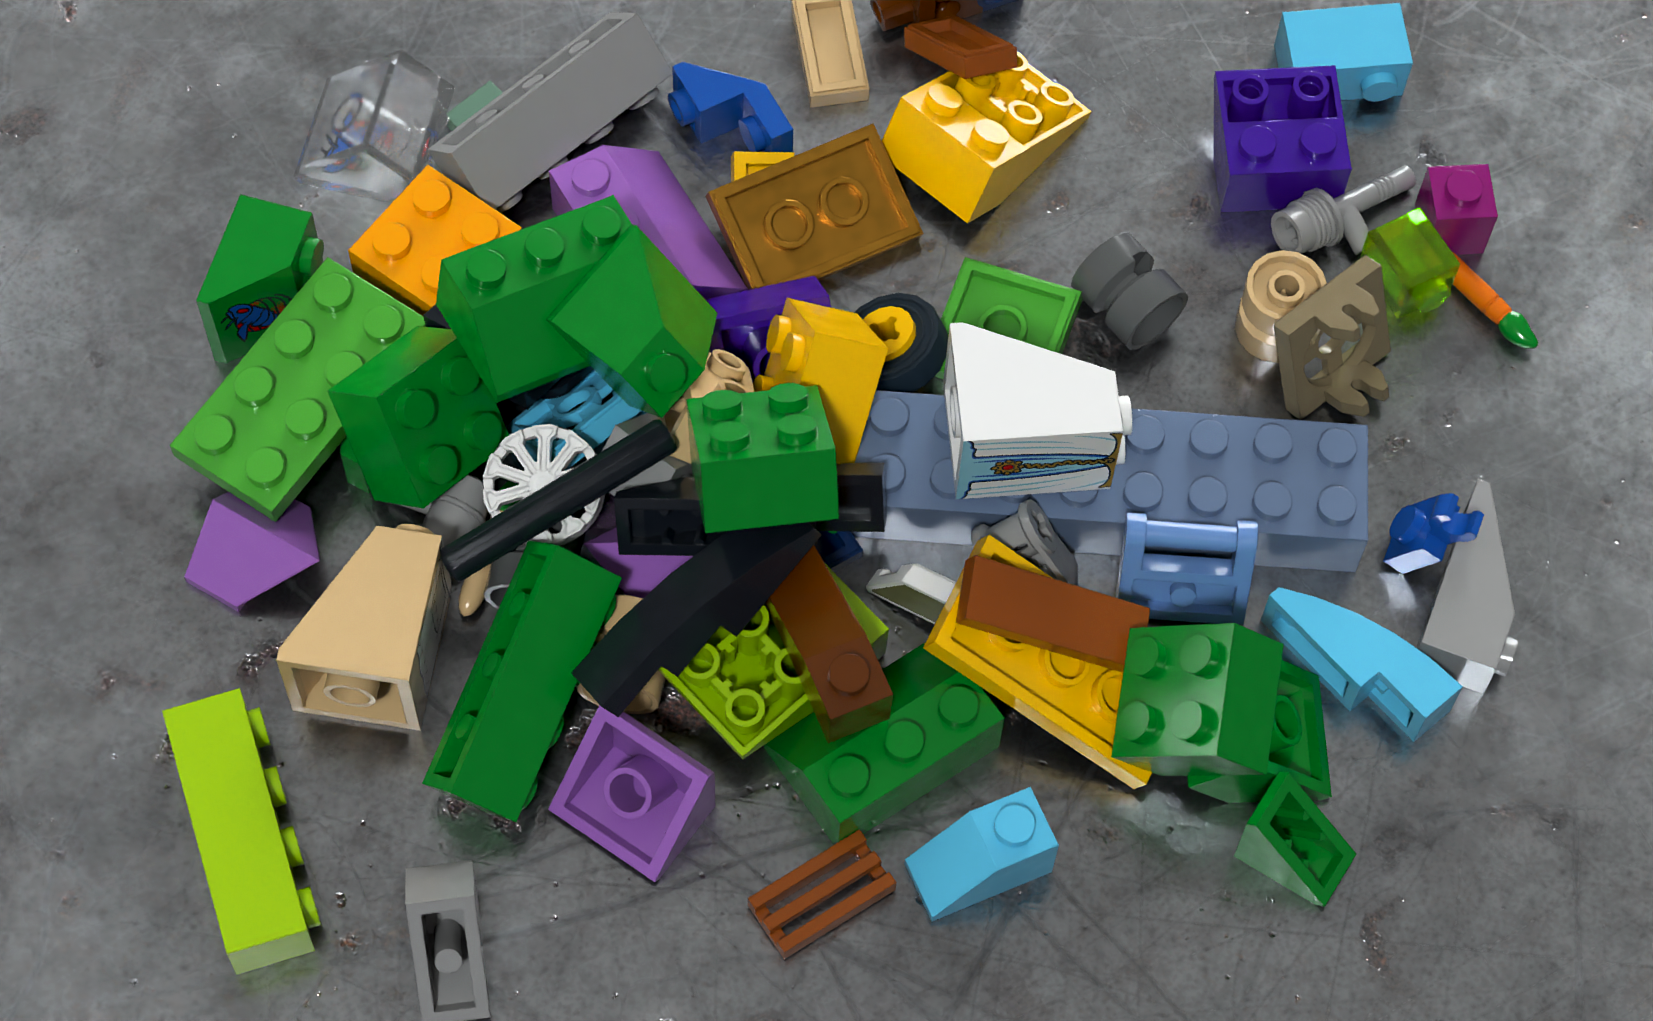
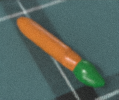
[1428,246,1538,349]

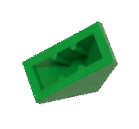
[1234,771,1356,907]

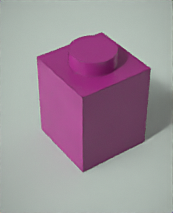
[1415,164,1498,257]

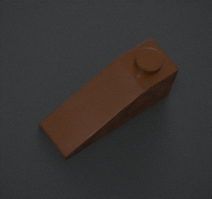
[765,545,893,743]

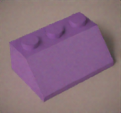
[549,145,748,299]

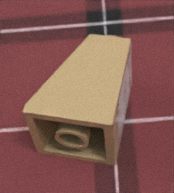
[276,524,452,731]

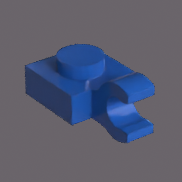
[1383,493,1484,574]

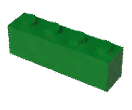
[422,540,622,822]

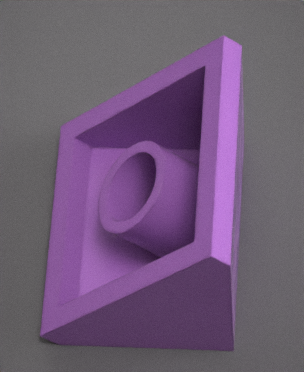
[548,705,716,882]

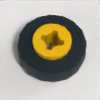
[854,293,948,393]

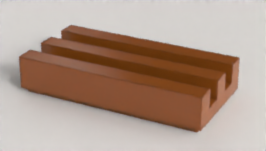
[748,829,897,959]

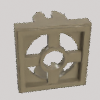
[1273,255,1391,420]

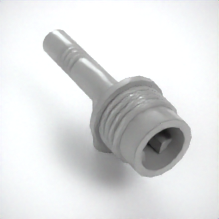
[1271,165,1416,255]

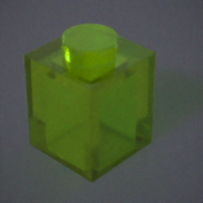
[1359,207,1460,319]

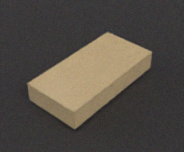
[791,0,870,108]

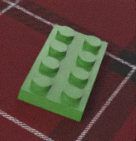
[170,257,426,522]

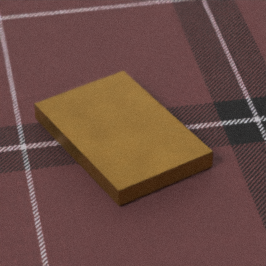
[705,123,924,290]

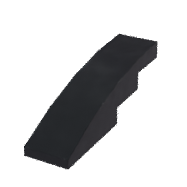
[614,462,887,556]
[571,522,822,717]

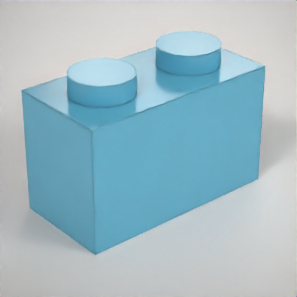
[1274,3,1413,102]

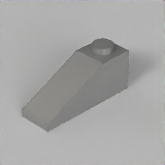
[1416,479,1518,694]

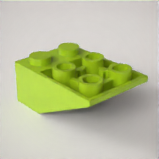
[658,564,889,759]

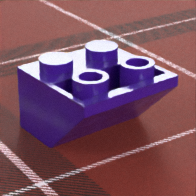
[1213,65,1352,213]

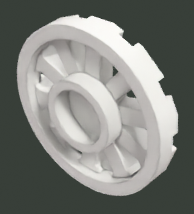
[483,424,605,546]

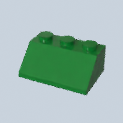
[436,195,632,403]
[764,643,1005,845]

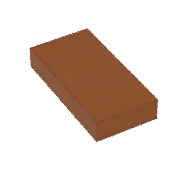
[904,15,1017,79]

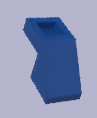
[668,62,793,152]

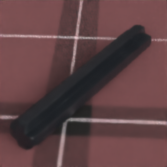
[440,419,677,581]

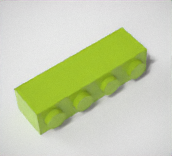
[162,688,321,975]

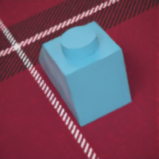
[904,787,1059,922]

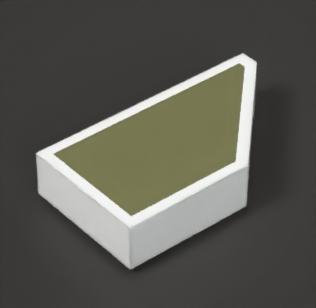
[866,563,956,624]

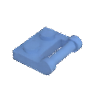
[1115,512,1258,625]

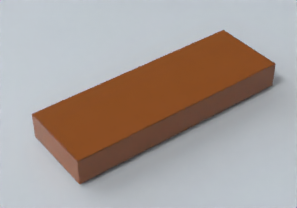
[956,555,1150,673]

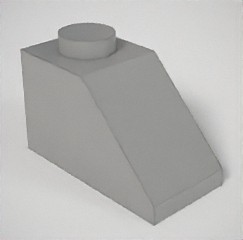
[405,860,491,1021]

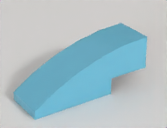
[1260,587,1463,742]

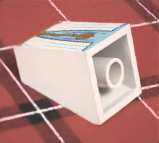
[943,323,1132,499]

